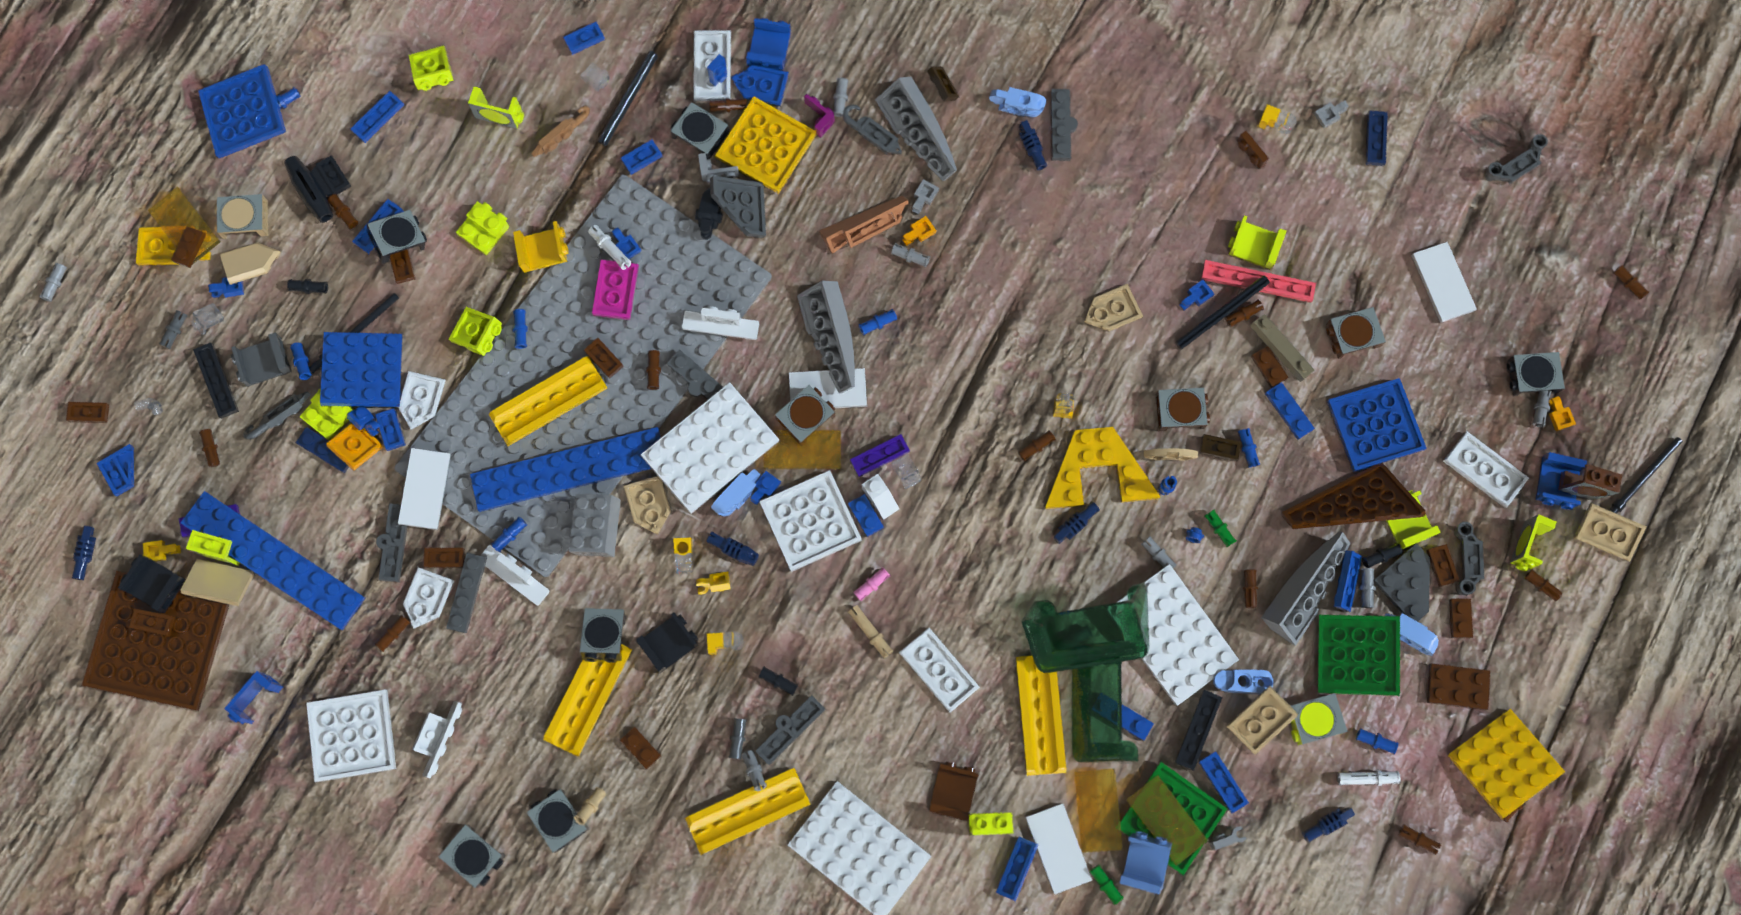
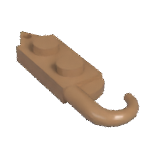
[531,106,590,157]

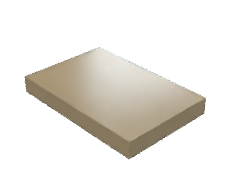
[1574,503,1647,562]
[181,559,254,606]
[1227,685,1298,755]

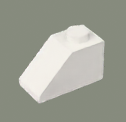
[862,474,899,520]

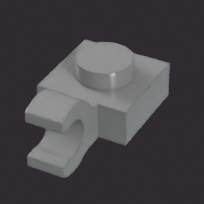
[1314,101,1349,128]
[912,179,939,215]
[1209,826,1246,850]

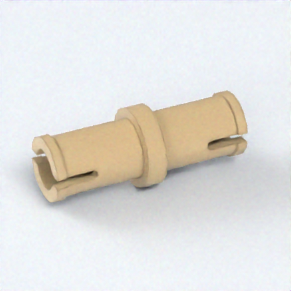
[574,787,606,825]

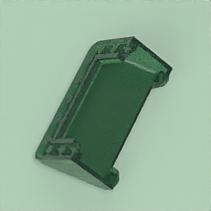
[1021,583,1150,673]
[1072,640,1138,764]

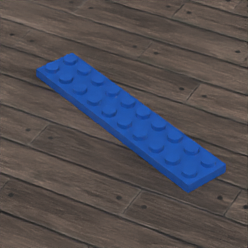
[470,427,661,512]
[181,491,365,630]

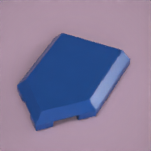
[731,65,789,106]

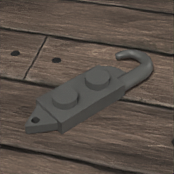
[842,105,902,155]
[243,391,310,440]

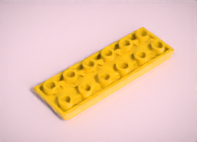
[489,356,608,446]
[543,644,633,757]
[1015,654,1066,776]
[685,768,811,855]

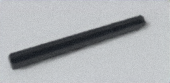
[598,51,658,146]
[1176,275,1270,349]

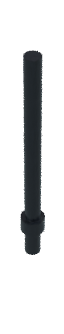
[309,293,399,374]
[1609,437,1683,514]

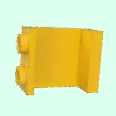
[513,221,569,273]

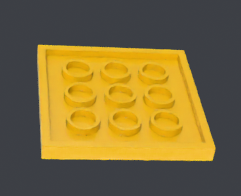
[715,97,817,194]
[1448,709,1565,819]

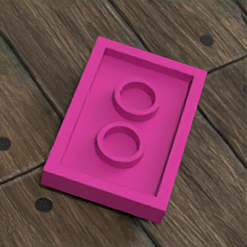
[592,260,639,320]

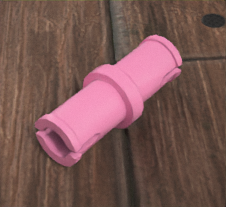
[853,567,890,601]

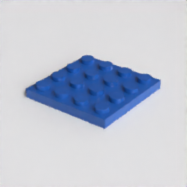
[198,64,286,159]
[320,332,403,407]
[1327,378,1427,472]

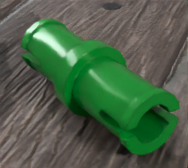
[1204,509,1237,548]
[1089,864,1124,905]

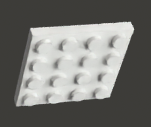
[760,470,862,572]
[307,690,396,782]

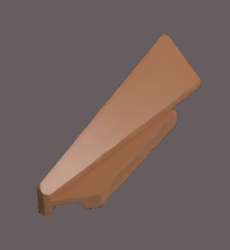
[819,196,909,253]

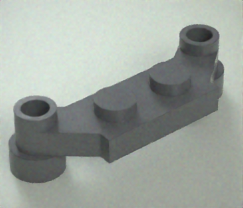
[1484,134,1548,184]
[1454,521,1484,596]

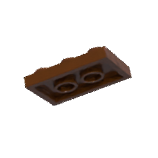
[1427,663,1490,710]

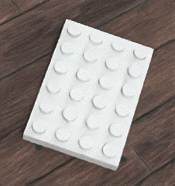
[641,383,779,514]
[1107,564,1239,706]
[788,781,932,915]

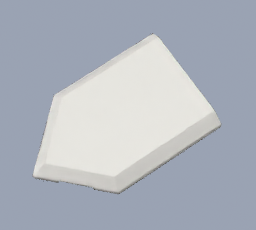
[398,371,446,430]
[403,567,454,629]

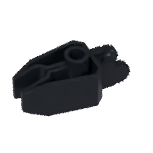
[695,188,723,240]

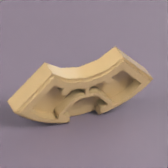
[1144,448,1198,461]

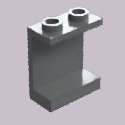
[231,332,292,387]

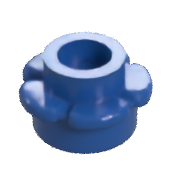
[1186,527,1204,543]

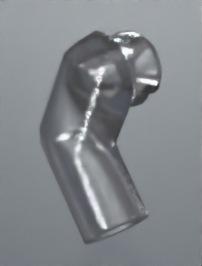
[134,398,163,415]

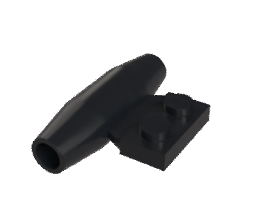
[284,155,351,223]

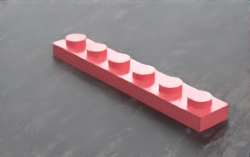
[1201,260,1316,303]

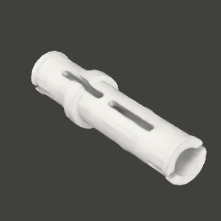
[588,225,631,270]
[1337,770,1400,786]

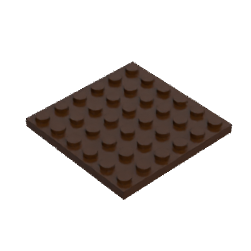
[81,571,230,711]

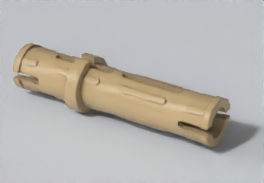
[848,605,893,659]

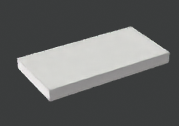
[693,30,731,101]
[1411,242,1477,323]
[789,368,867,408]
[1443,431,1529,508]
[398,448,451,530]
[899,628,980,713]
[1025,804,1092,894]

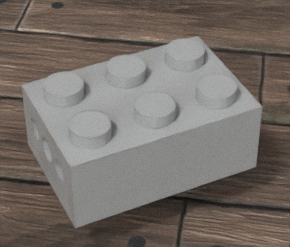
[569,494,621,557]

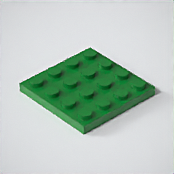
[1318,615,1400,696]
[1116,762,1227,875]

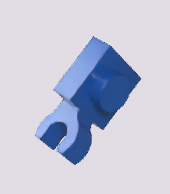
[612,227,641,259]
[208,277,244,298]
[1180,280,1214,310]
[347,406,380,437]
[750,471,781,505]

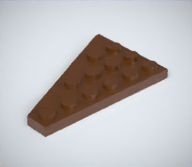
[1282,463,1426,529]

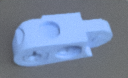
[989,87,1046,117]
[711,469,761,516]
[1384,613,1438,656]
[1213,670,1274,695]

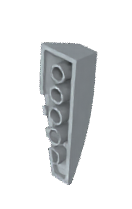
[875,77,957,181]
[797,281,855,394]
[1262,531,1350,646]

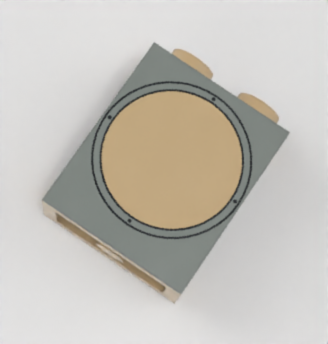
[214,194,268,239]

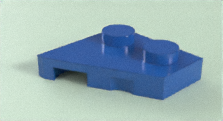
[97,444,134,497]

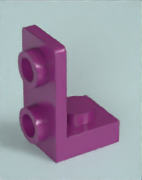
[804,94,835,138]

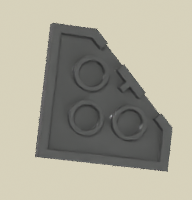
[710,176,766,238]
[1374,543,1430,622]

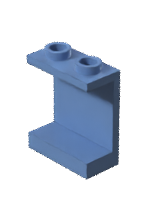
[1120,831,1172,894]

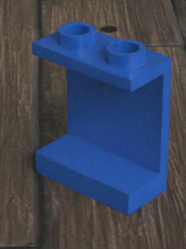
[746,18,791,71]
[1535,452,1587,510]
[224,671,283,724]

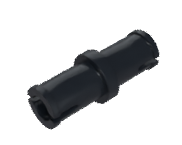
[287,279,328,294]
[1362,542,1402,568]
[758,666,798,696]

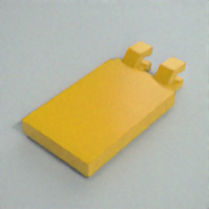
[136,226,212,266]

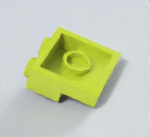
[409,46,454,91]
[456,201,509,256]
[449,307,502,356]
[300,388,353,441]

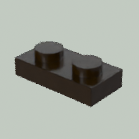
[927,66,959,101]
[1199,434,1241,462]

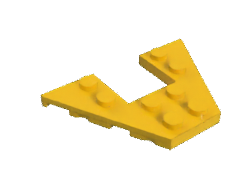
[1045,427,1160,509]

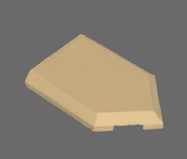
[220,242,281,285]
[1084,284,1143,332]
[623,476,671,535]

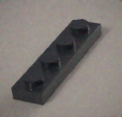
[193,342,239,419]
[1174,689,1223,771]

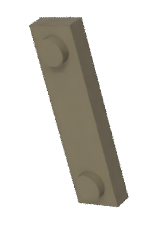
[1250,314,1315,382]

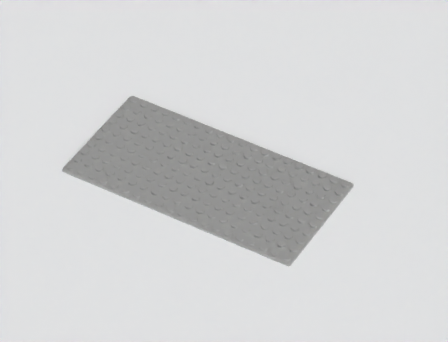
[395,175,772,577]

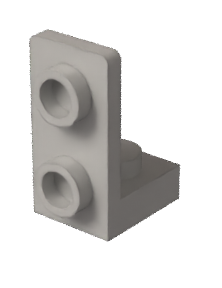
[698,153,739,183]

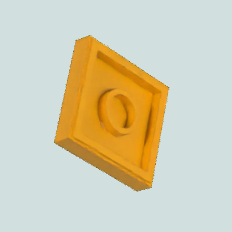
[326,423,383,471]

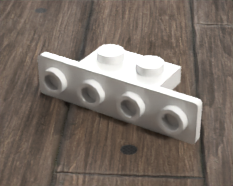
[682,306,759,340]
[480,545,550,606]
[412,701,462,778]

